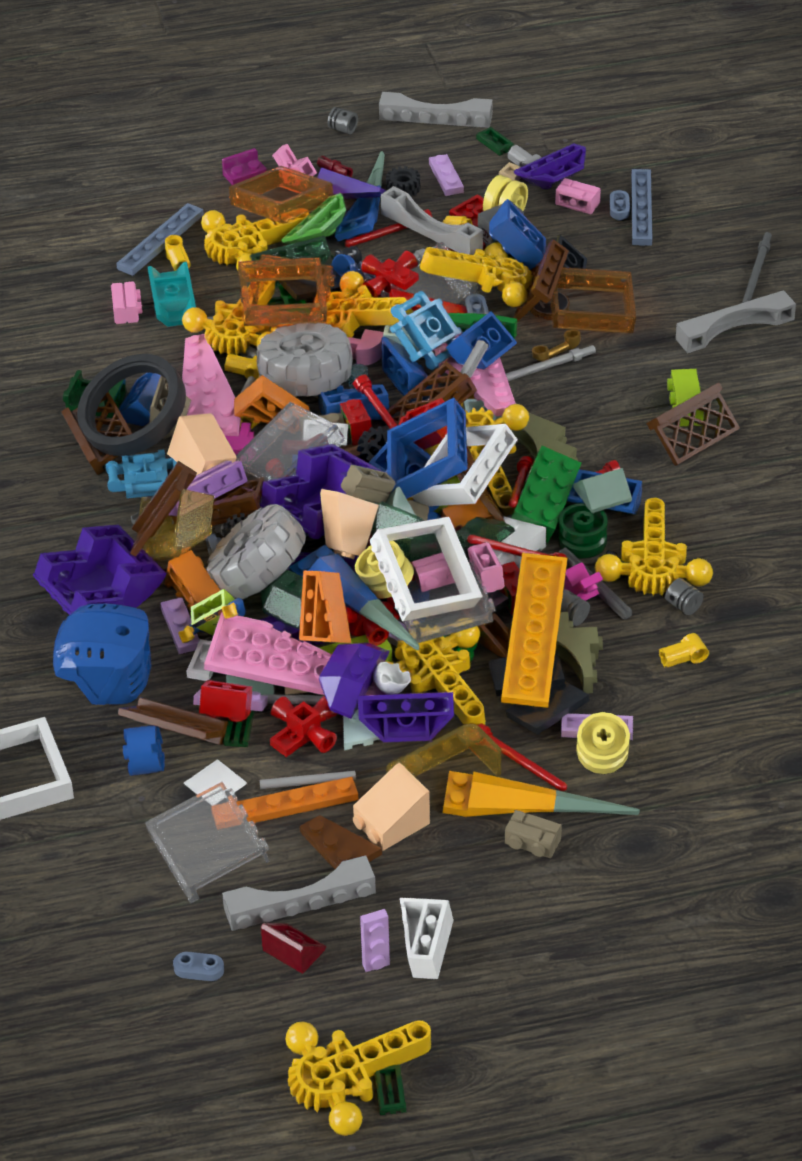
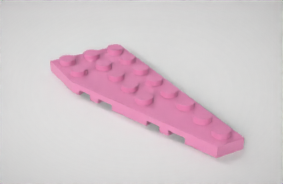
[182,334,241,436]
[433,336,516,417]
[204,612,386,695]

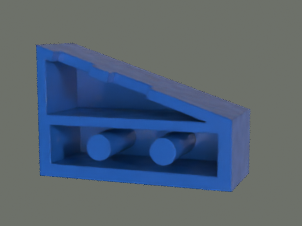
[318,384,389,420]

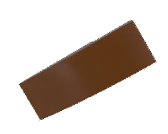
[458,602,511,658]

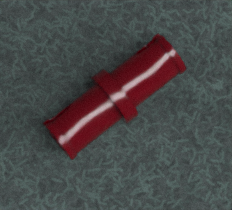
[317,155,353,177]

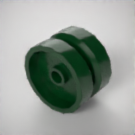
[558,503,608,559]

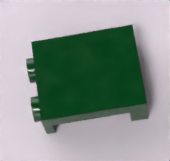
[63,370,127,418]

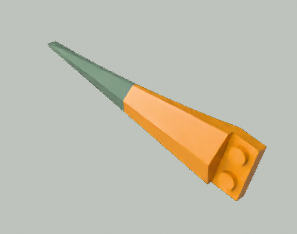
[442,771,640,817]

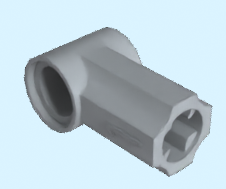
[508,145,541,167]

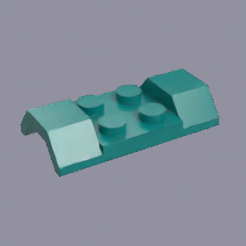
[148,262,196,327]

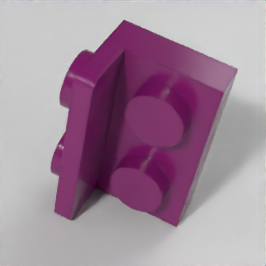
[222,148,267,186]

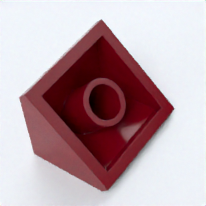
[261,923,327,974]

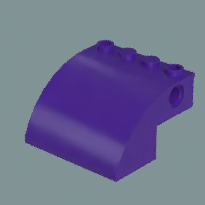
[260,444,384,539]
[33,525,167,615]

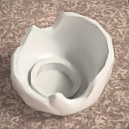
[372,662,411,694]

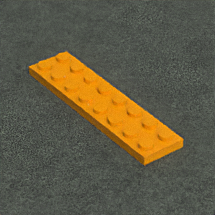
[501,553,567,708]

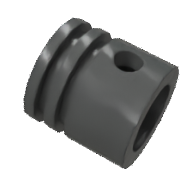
[328,107,358,135]
[665,578,704,615]
[561,589,590,626]

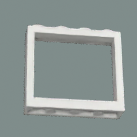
[412,424,518,506]
[370,517,483,622]
[0,717,74,820]

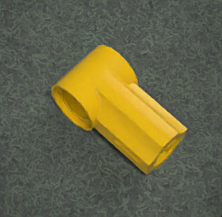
[165,235,190,271]
[224,354,260,380]
[659,633,709,667]

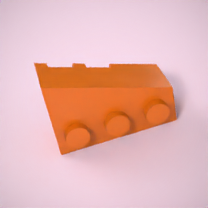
[234,375,310,435]
[164,550,220,611]
[299,571,351,643]

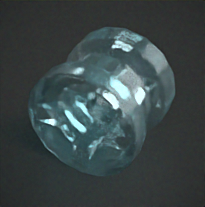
[348,364,369,389]

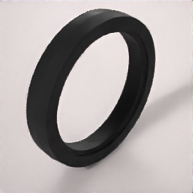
[77,354,186,456]

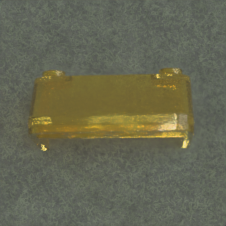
[136,489,214,561]
[386,724,501,782]

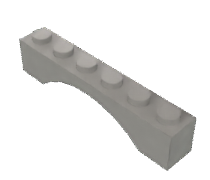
[379,92,493,128]
[381,186,483,255]
[676,290,796,353]
[222,855,376,931]

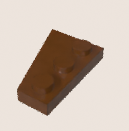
[300,815,382,869]

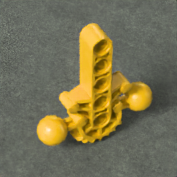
[201,208,309,278]
[419,243,532,307]
[182,270,276,355]
[309,271,413,338]
[424,404,529,517]
[594,498,713,596]
[385,620,486,731]
[285,1021,431,1136]

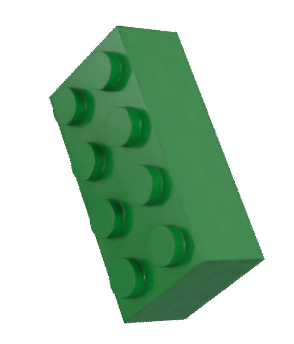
[511,445,581,543]

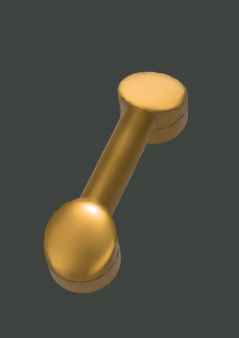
[532,329,581,361]

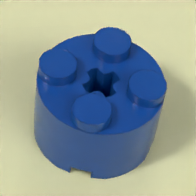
[123,725,165,776]

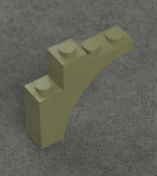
[512,413,578,461]
[556,612,603,693]

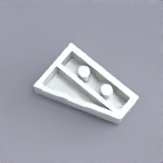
[492,517,546,565]
[400,898,453,979]

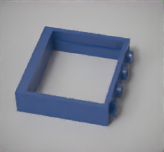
[386,398,468,499]

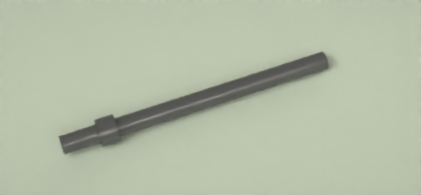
[742,232,772,303]

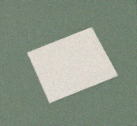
[184,759,247,807]

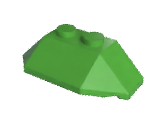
[281,193,346,248]

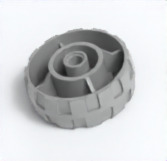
[257,322,352,397]
[207,504,306,599]

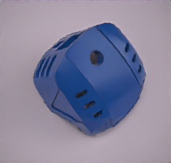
[53,603,152,705]

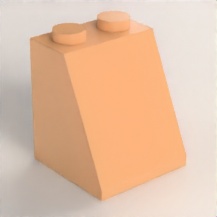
[167,413,237,475]
[320,489,379,559]
[353,763,430,851]

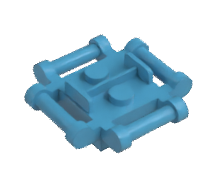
[389,291,463,370]
[106,450,177,498]

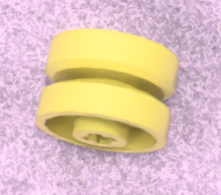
[483,175,528,211]
[355,541,414,599]
[576,712,630,774]

